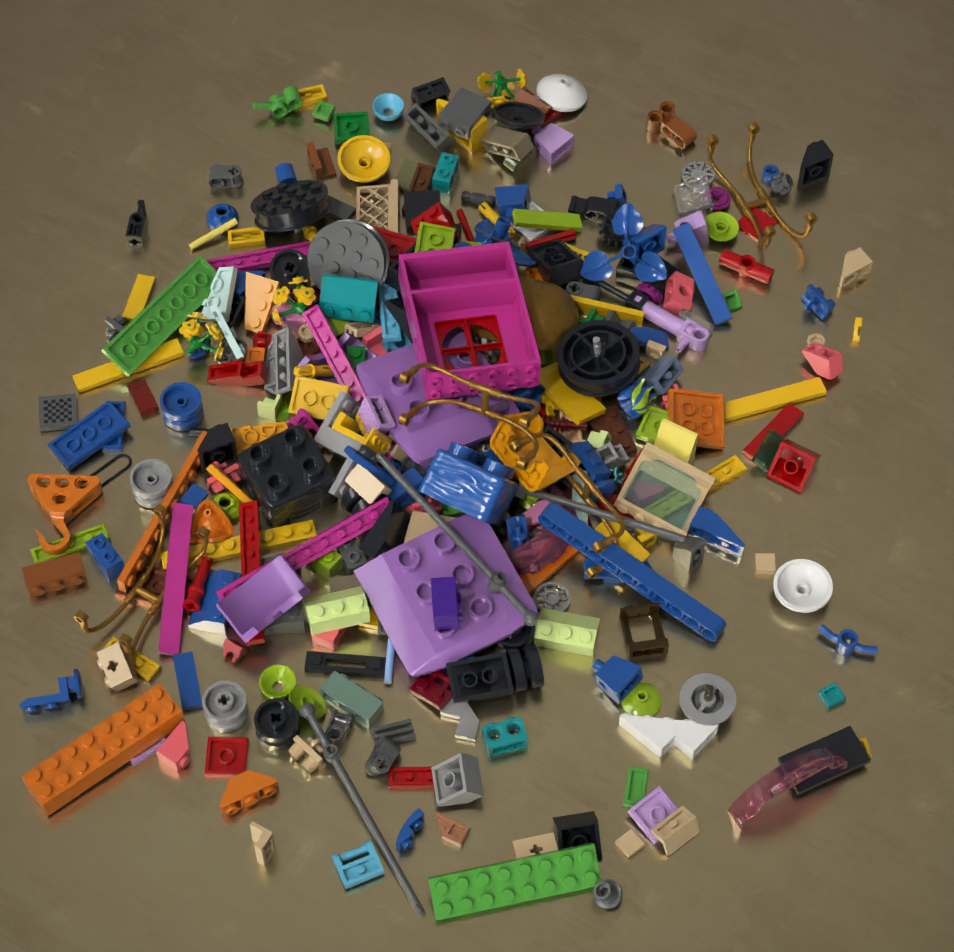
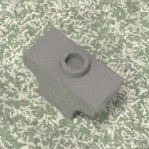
[595,442,630,470]

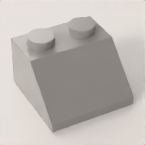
[431,753,484,807]

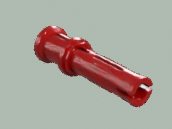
[183,556,213,612]

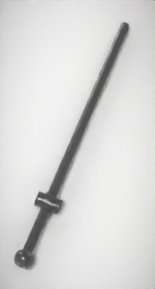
[376,453,539,626]
[514,480,687,543]
[299,703,425,917]

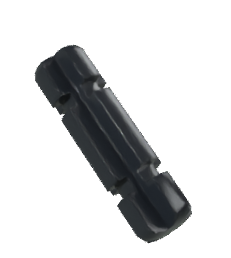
[461,191,496,207]

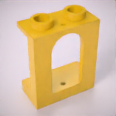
[331,411,392,455]

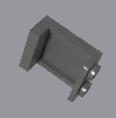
[439,87,491,140]

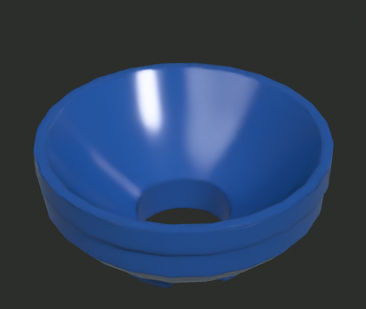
[206,204,239,233]

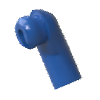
[187,339,211,359]

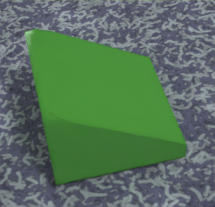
[722,289,743,311]

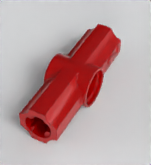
[718,249,775,284]

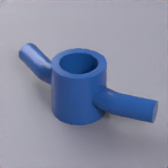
[818,624,878,656]

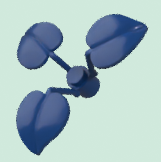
[580,203,667,282]
[454,217,537,266]

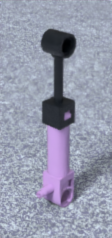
[582,278,709,352]

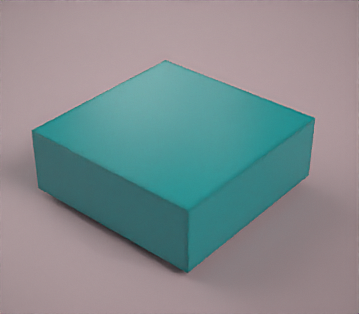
[818,682,846,710]

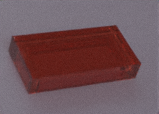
[127,378,159,417]

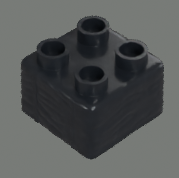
[238,425,338,528]

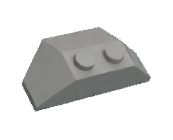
[264,326,303,396]

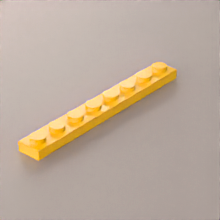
[160,520,317,570]

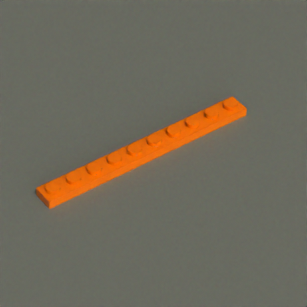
[117,431,207,593]

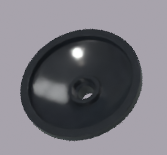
[492,102,545,131]

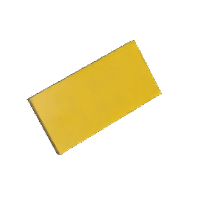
[539,362,606,426]

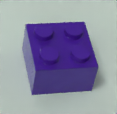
[431,576,463,631]

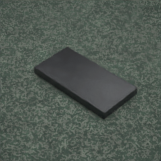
[778,726,871,795]

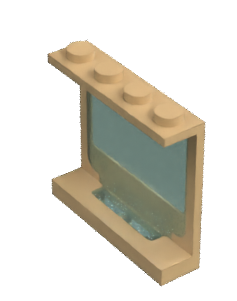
[613,442,716,541]

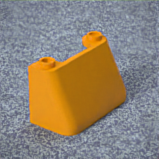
[490,411,581,492]

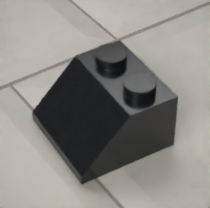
[797,140,834,189]
[197,423,238,473]
[553,811,602,860]

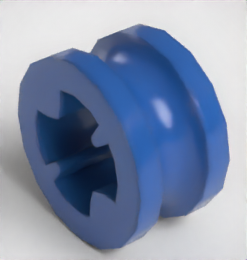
[762,165,779,182]

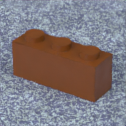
[22,552,87,597]

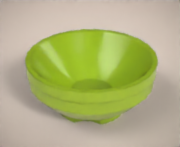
[211,492,242,524]
[259,665,296,699]

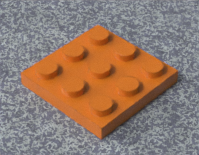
[667,388,725,450]

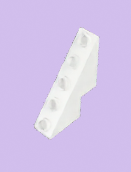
[619,713,719,759]

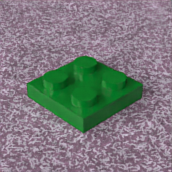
[334,112,370,145]

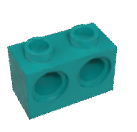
[432,152,459,196]
[482,717,528,757]

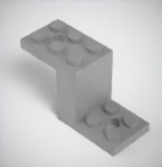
[313,390,378,500]

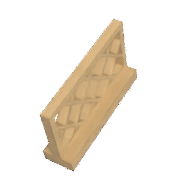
[356,179,400,233]

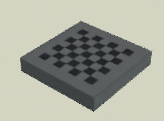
[38,393,78,432]

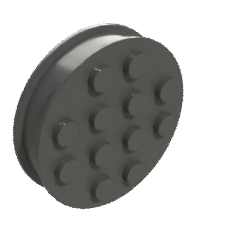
[308,219,390,290]

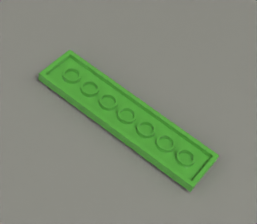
[101,255,217,377]
[428,843,601,921]

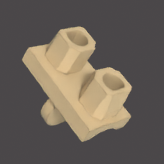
[288,735,326,773]

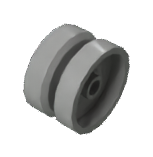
[129,459,173,509]
[202,680,249,733]

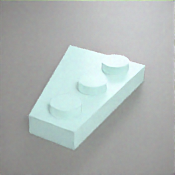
[199,266,238,323]
[209,303,246,361]

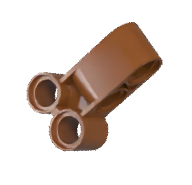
[646,101,697,149]

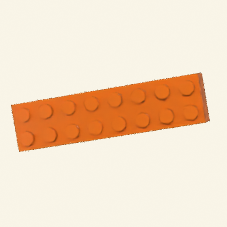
[21,683,186,816]

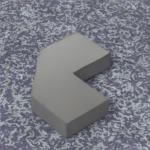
[440,698,480,742]

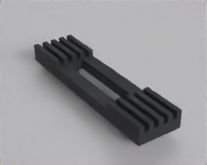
[304,651,386,679]

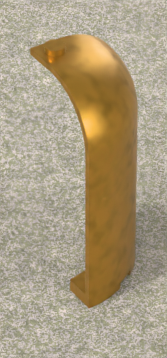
[454,276,579,350]

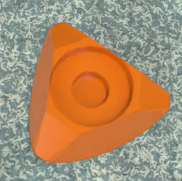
[190,499,235,544]

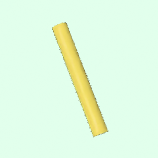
[188,218,238,250]

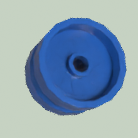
[160,382,204,431]

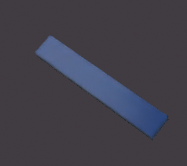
[673,222,733,326]

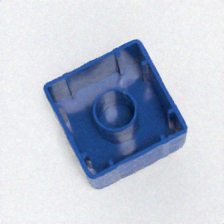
[418,441,519,526]

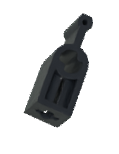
[568,196,617,224]
[125,200,148,248]

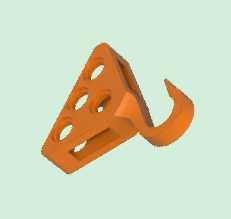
[27,474,103,555]

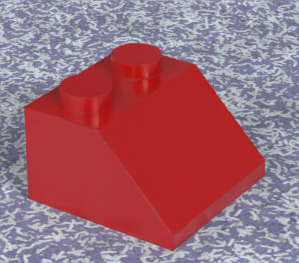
[411,202,459,241]
[766,439,821,492]

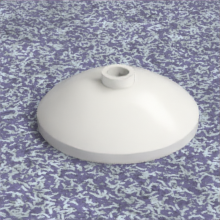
[536,74,588,112]
[773,559,833,613]

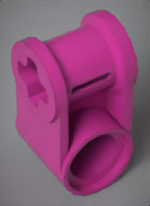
[286,408,319,443]

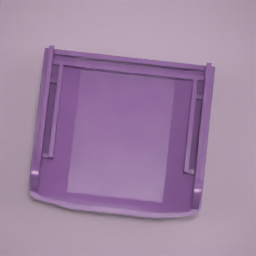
[356,327,520,472]
[354,514,537,677]

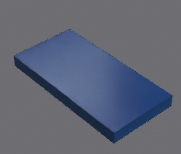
[47,400,131,471]

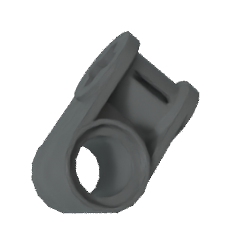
[208,165,244,188]
[566,281,601,301]
[325,709,354,750]
[365,735,401,776]

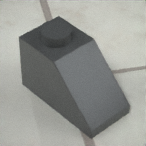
[673,536,706,572]

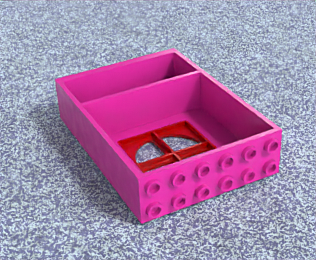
[398,242,541,400]

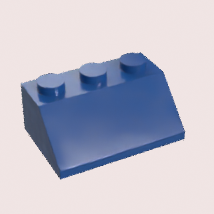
[188,569,241,635]

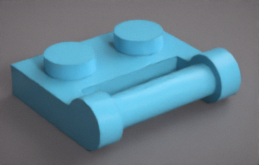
[331,840,385,889]

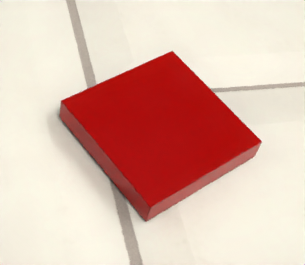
[204,737,249,778]

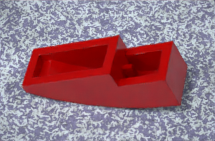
[207,360,269,386]

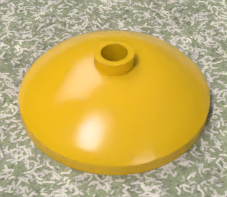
[337,135,390,183]

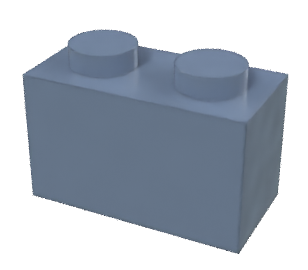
[641,355,685,395]

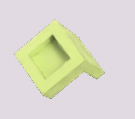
[257,394,283,421]
[582,430,612,450]

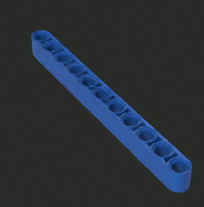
[538,502,726,641]

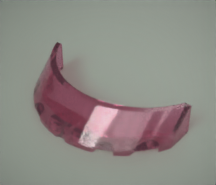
[506,483,577,575]
[728,747,848,830]

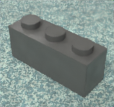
[403,103,454,154]

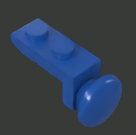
[571,441,616,502]
[20,669,83,713]

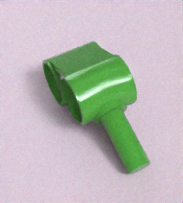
[252,86,302,118]

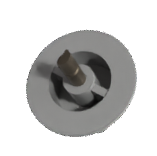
[679,673,736,725]

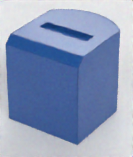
[275,163,297,184]

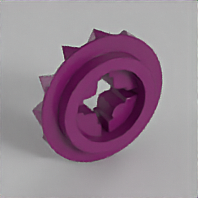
[702,187,731,212]
[637,282,663,305]

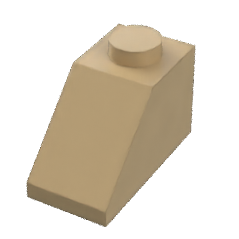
[839,247,873,288]

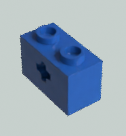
[85,533,125,581]

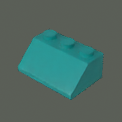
[319,274,378,323]

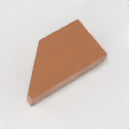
[435,811,471,847]

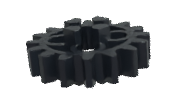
[597,207,629,247]

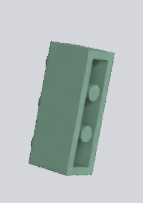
[320,671,384,729]

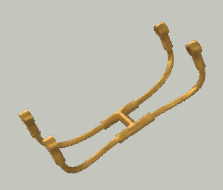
[707,122,818,250]
[398,363,541,471]
[509,432,625,579]
[74,504,210,655]

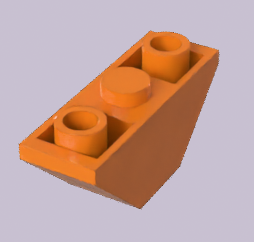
[219,770,279,817]

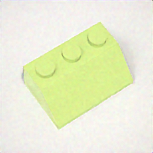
[303,586,370,635]
[534,608,600,657]

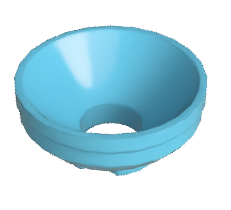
[373,93,404,121]

